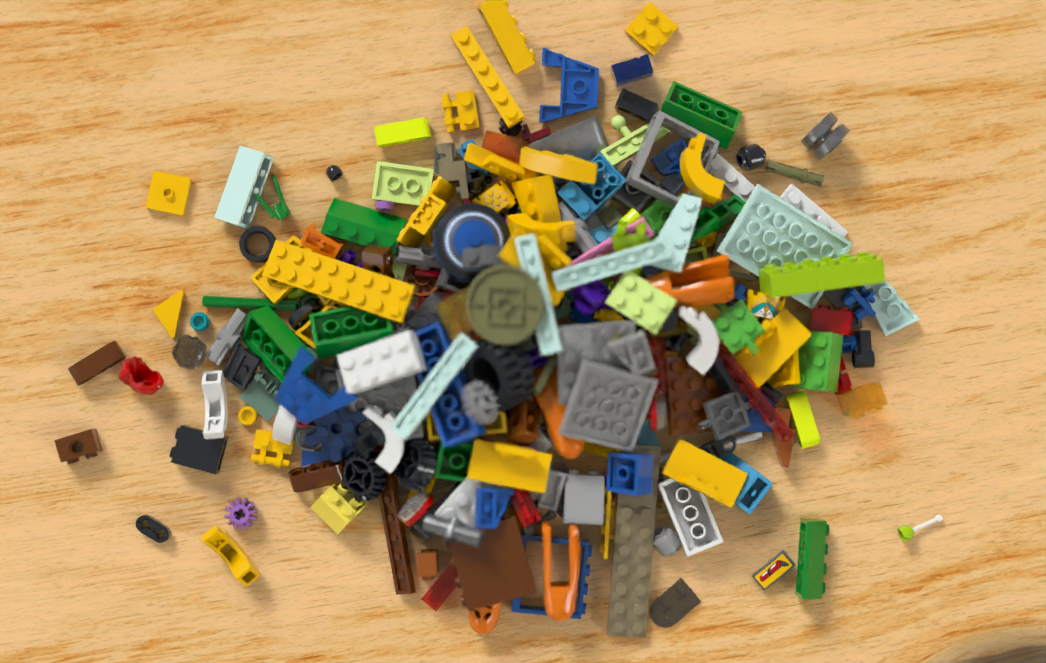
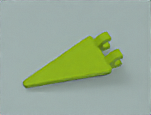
[612,220,651,276]

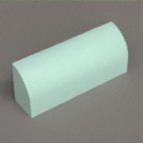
[214,146,274,229]

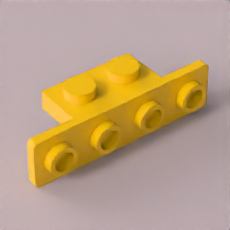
[464,143,536,182]
[599,482,617,560]

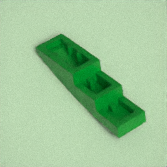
[691,194,746,242]

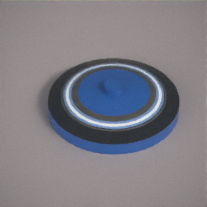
[433,203,511,282]

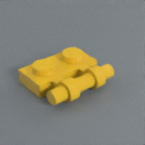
[441,90,480,133]
[251,429,295,468]

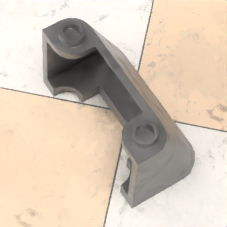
[527,116,609,192]

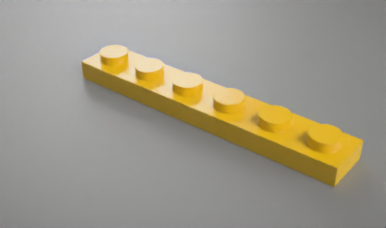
[450,25,525,128]

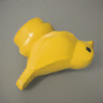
[593,308,625,323]

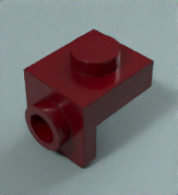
[521,123,552,144]

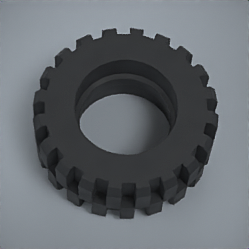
[463,338,535,412]

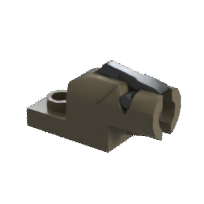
[434,143,469,201]

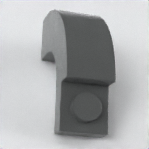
[463,245,508,270]

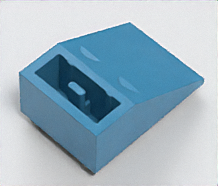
[558,153,627,223]
[720,453,773,514]

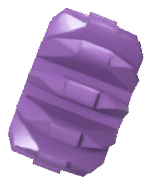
[224,497,258,530]

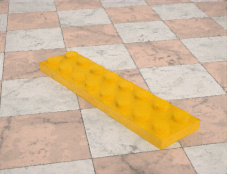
[262,240,416,324]

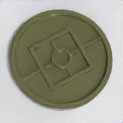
[466,265,545,345]

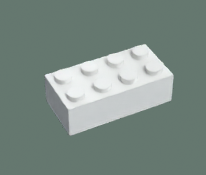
[337,331,427,394]
[658,478,724,556]

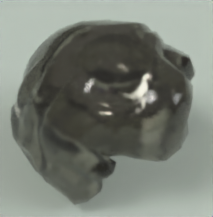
[172,334,207,370]

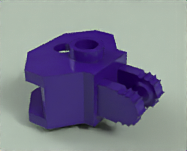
[572,279,615,316]

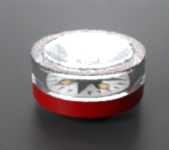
[645,391,667,431]
[396,488,434,527]

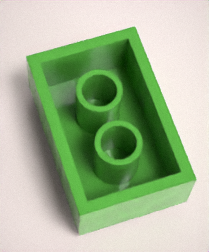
[792,331,843,393]

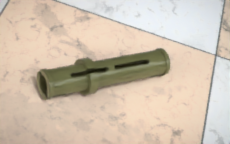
[765,159,824,187]

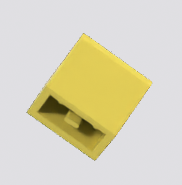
[310,481,369,534]

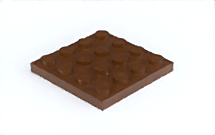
[662,353,732,436]

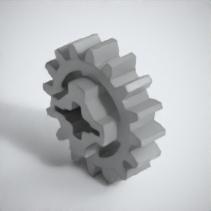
[461,381,499,424]

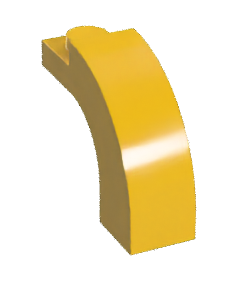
[680,133,725,204]
[507,213,576,247]
[200,525,261,587]

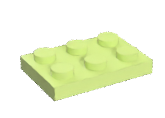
[372,161,434,206]
[606,270,677,334]

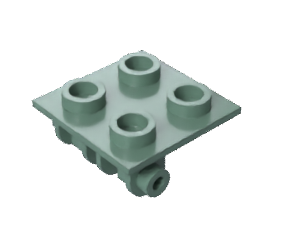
[239,368,282,422]

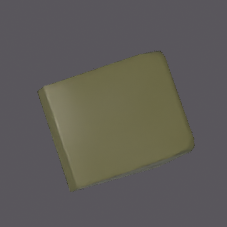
[596,203,623,230]

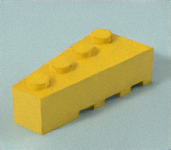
[476,0,536,74]

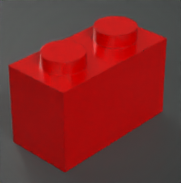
[810,305,854,336]

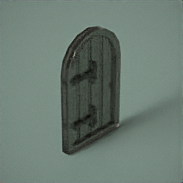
[650,578,701,628]

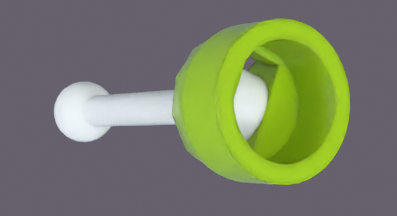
[897,515,943,542]

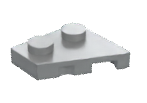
[606,331,655,375]

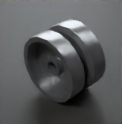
[800,112,850,160]

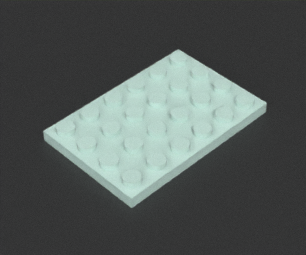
[717,184,853,309]

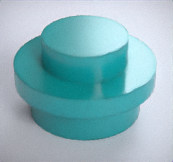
[190,312,210,331]

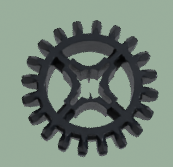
[396,438,438,491]
[342,450,389,501]

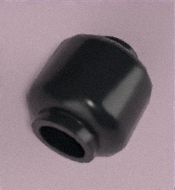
[736,144,766,171]

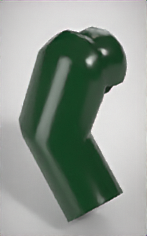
[298,292,320,308]

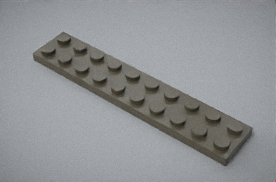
[607,444,661,638]

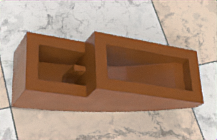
[772,407,795,468]

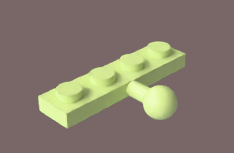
[600,115,670,167]

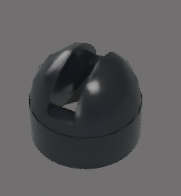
[326,165,343,182]

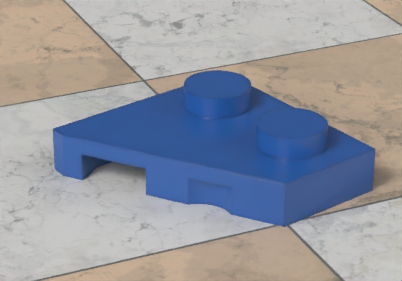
[650,137,688,175]
[475,488,514,529]

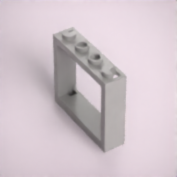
[625,110,720,207]

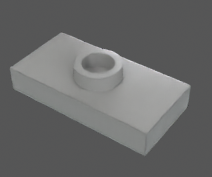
[537,469,567,512]

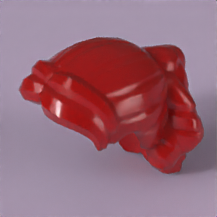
[118,356,164,395]

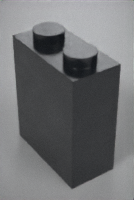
[170,425,229,474]

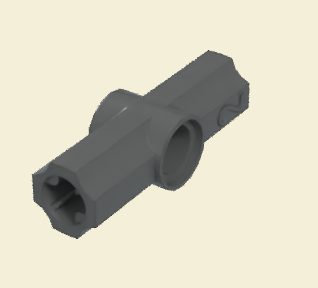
[423,514,484,548]

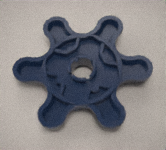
[305,392,369,462]

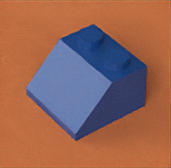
[607,452,653,496]

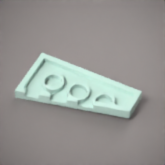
[647,194,702,274]
[859,280,920,336]

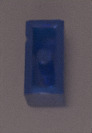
[610,54,653,87]

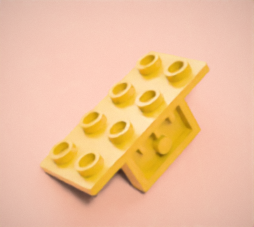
[397,176,456,248]
[499,227,571,307]
[731,308,812,389]
[663,439,748,508]
[468,440,552,493]

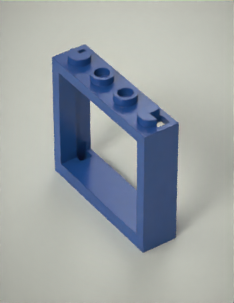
[512,533,592,619]

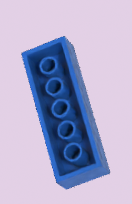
[416,322,486,448]

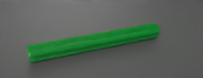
[202,296,298,311]

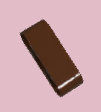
[68,341,126,386]
[288,459,344,493]

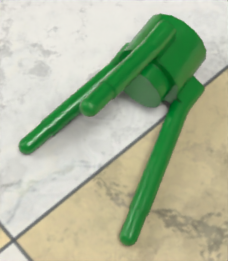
[254,174,291,220]

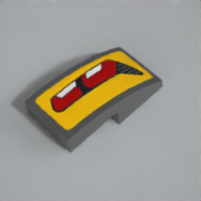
[752,550,796,591]

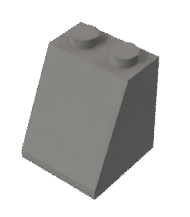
[562,470,604,525]

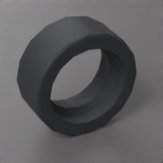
[239,226,276,263]

